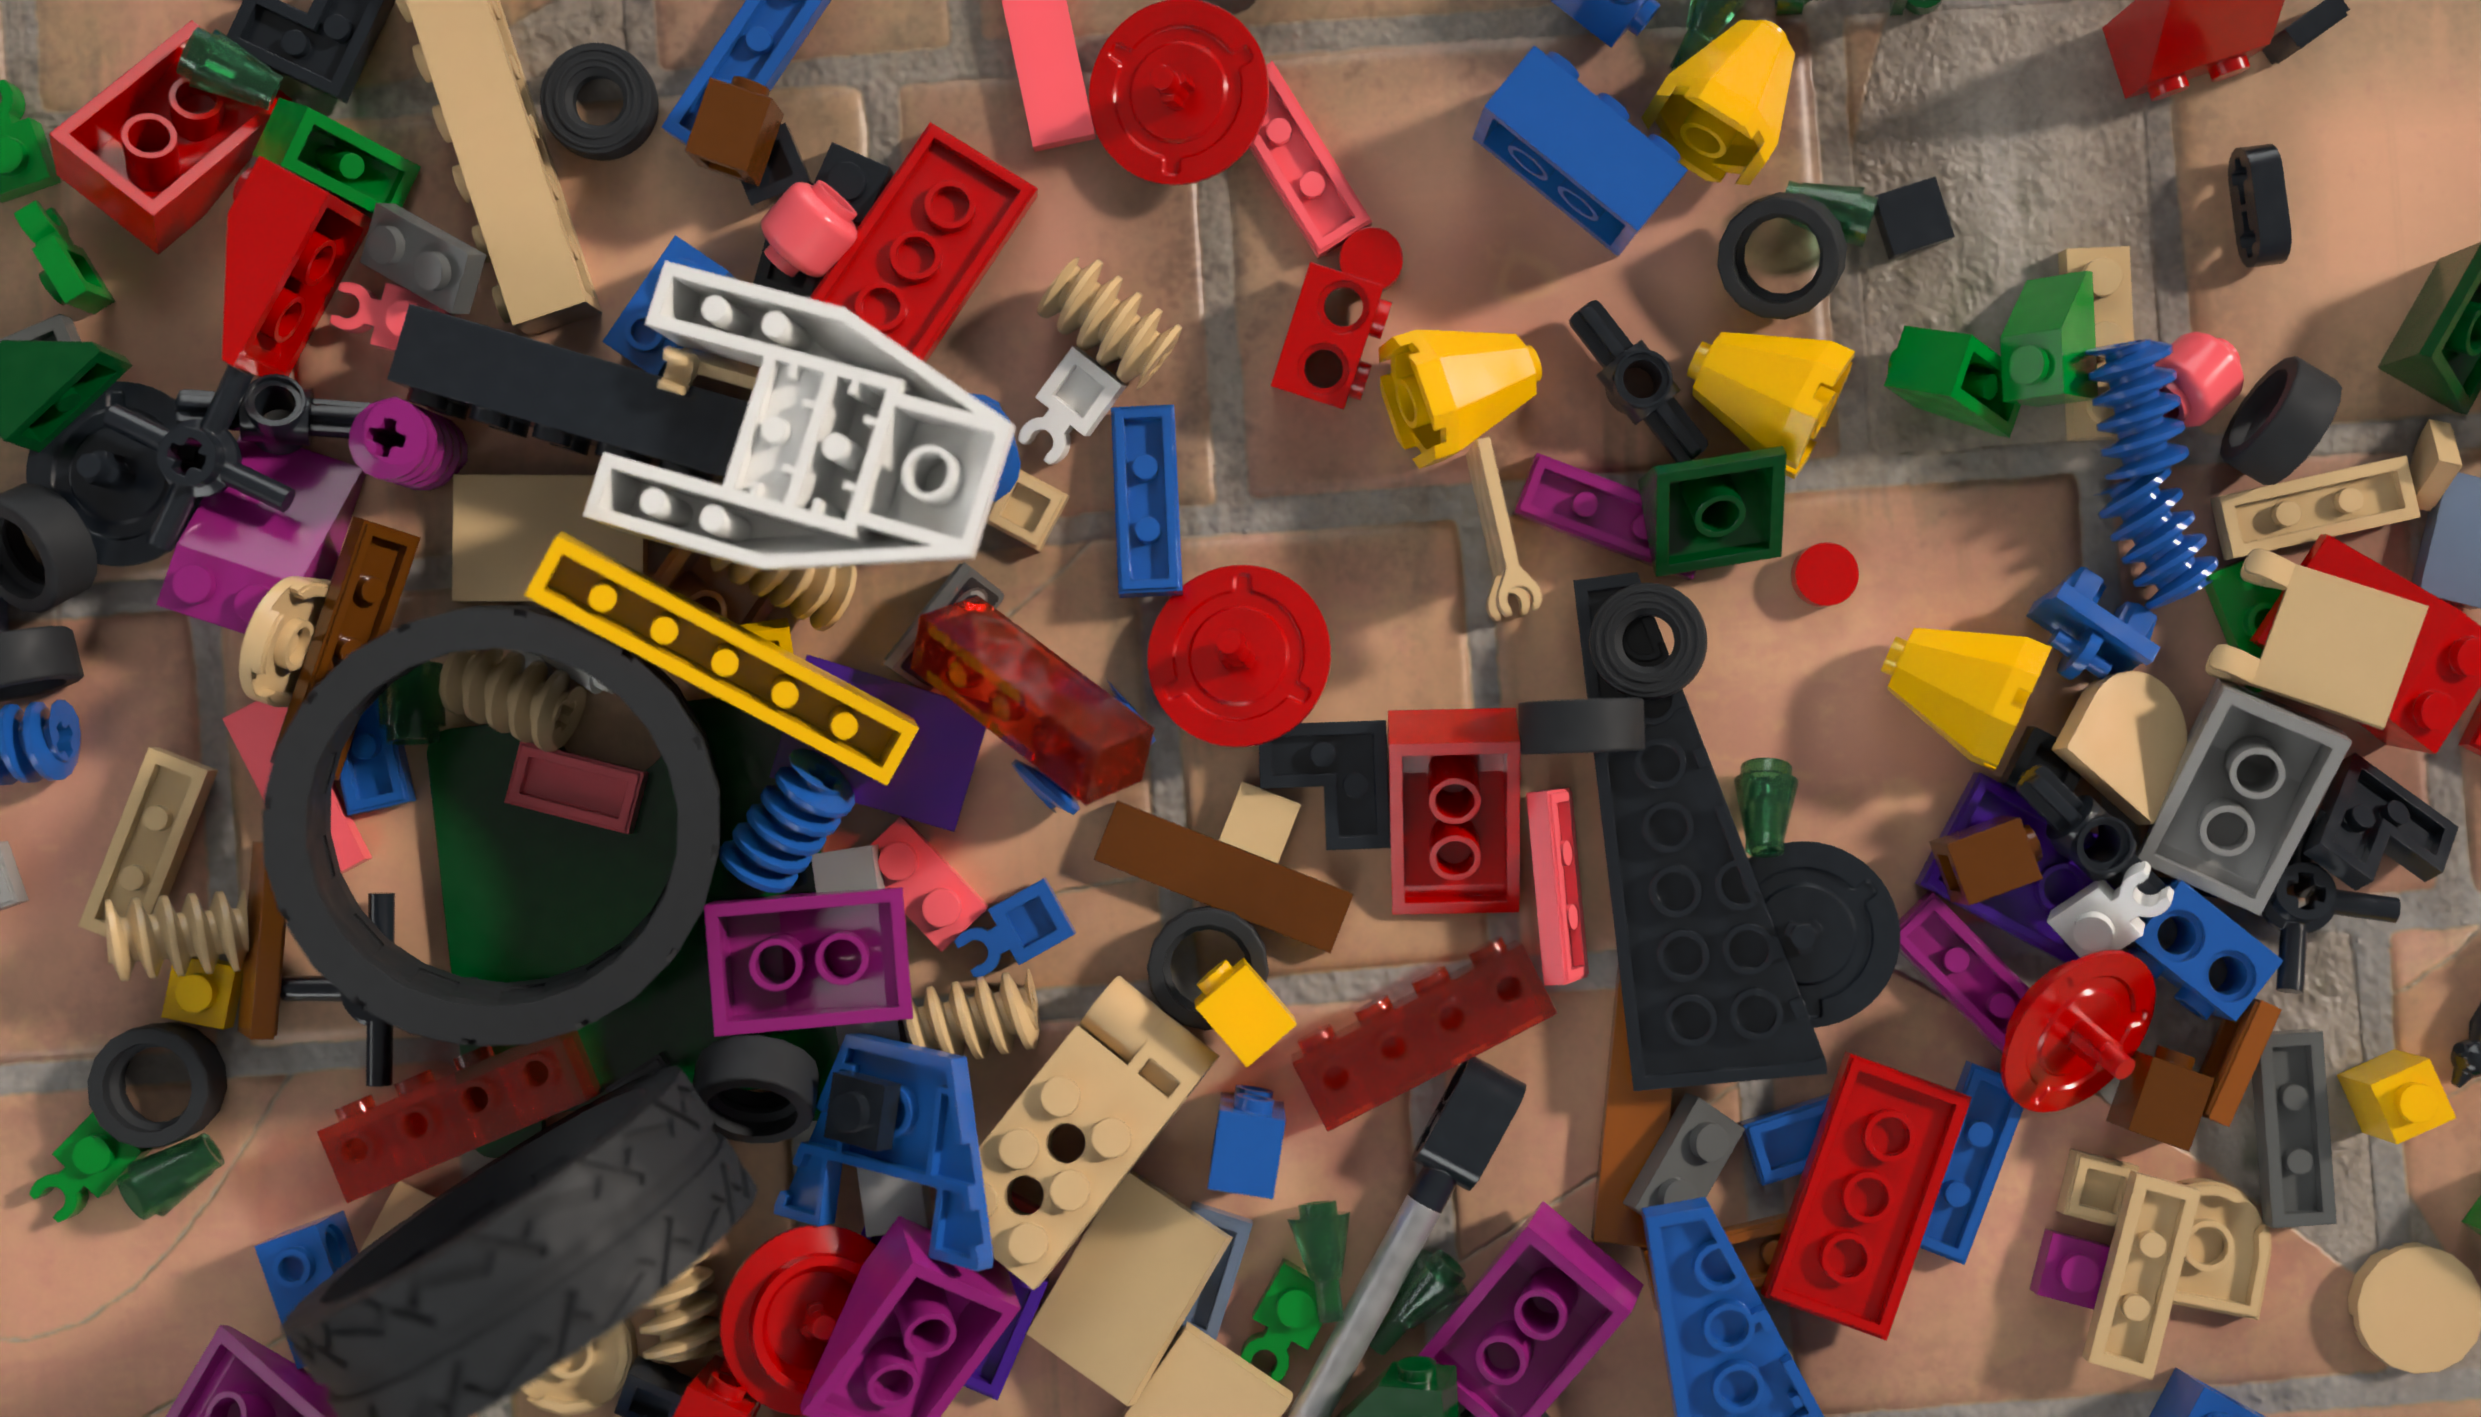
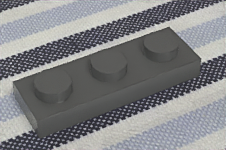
[2252,1029,2337,1228]

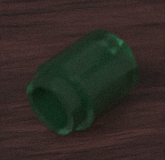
[378,660,446,746]

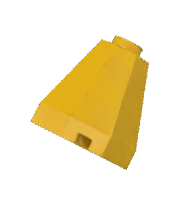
[1641,20,1795,185]
[1378,329,1542,469]
[1687,332,1855,479]
[1881,628,2052,771]

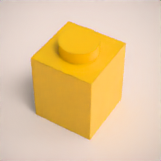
[1195,957,1297,1067]
[2337,1049,2456,1144]

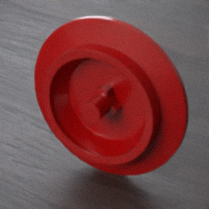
[1089,0,1269,186]
[1147,565,1331,748]
[2001,950,2156,1113]
[719,1225,876,1416]

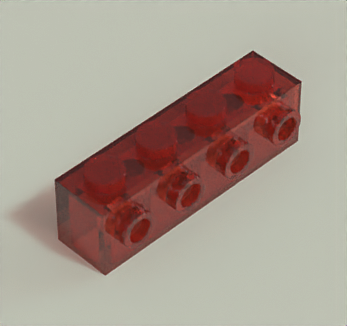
[911,596,1155,806]
[1291,936,1558,1132]
[317,1030,603,1203]

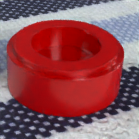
[1340,227,1403,291]
[1791,542,1859,607]

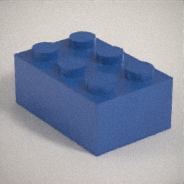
[1472,45,1688,257]

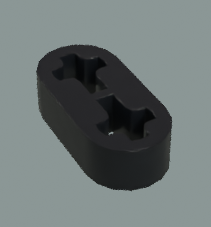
[2228,144,2292,267]

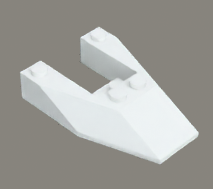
[583,261,1016,571]

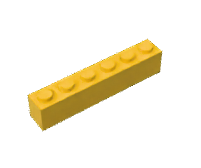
[524,531,919,786]

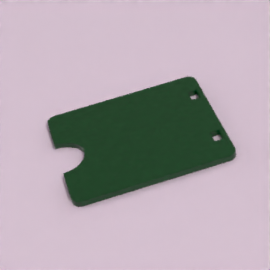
[427,697,839,1158]

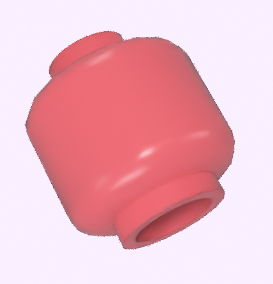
[761,180,857,278]
[2155,332,2244,427]

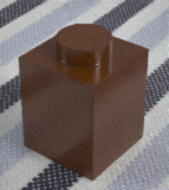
[685,76,784,186]
[1929,816,2043,906]
[2106,1045,2215,1152]

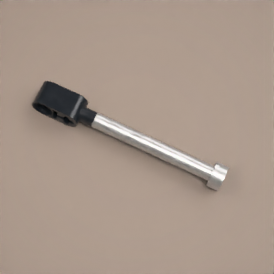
[1286,1053,1527,1417]

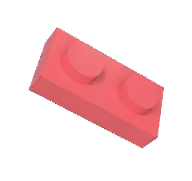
[870,816,990,952]

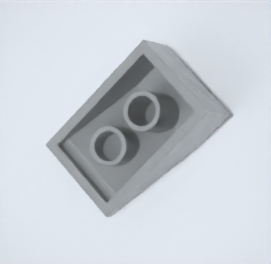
[2137,678,2352,916]

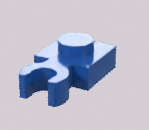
[954,877,1076,977]

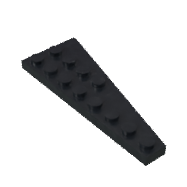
[1573,572,1828,1091]

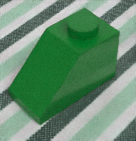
[252,98,421,214]
[2000,270,2098,407]
[1884,326,2021,438]

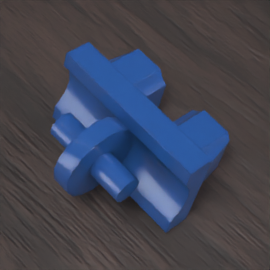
[2026,567,2161,680]

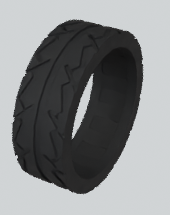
[263,605,721,1046]
[281,1066,757,1417]

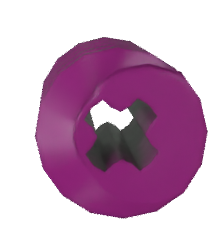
[349,397,468,491]

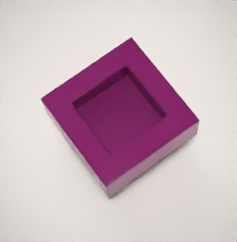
[2029,1228,2110,1310]

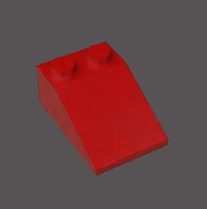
[2102,0,2285,101]
[49,20,292,255]
[222,155,371,377]
[2250,534,2481,755]
[1388,708,1520,915]

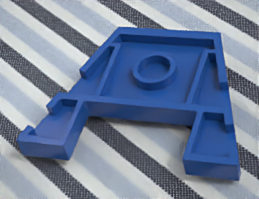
[773,1033,994,1271]

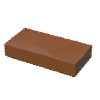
[2199,998,2282,1127]

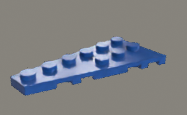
[1641,1197,1824,1417]

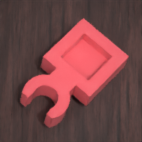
[330,282,452,352]

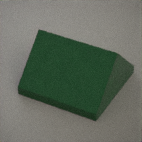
[2377,242,2481,415]
[1638,446,1787,577]

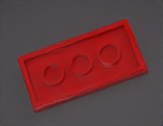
[809,122,1038,363]
[1760,1051,1972,1341]

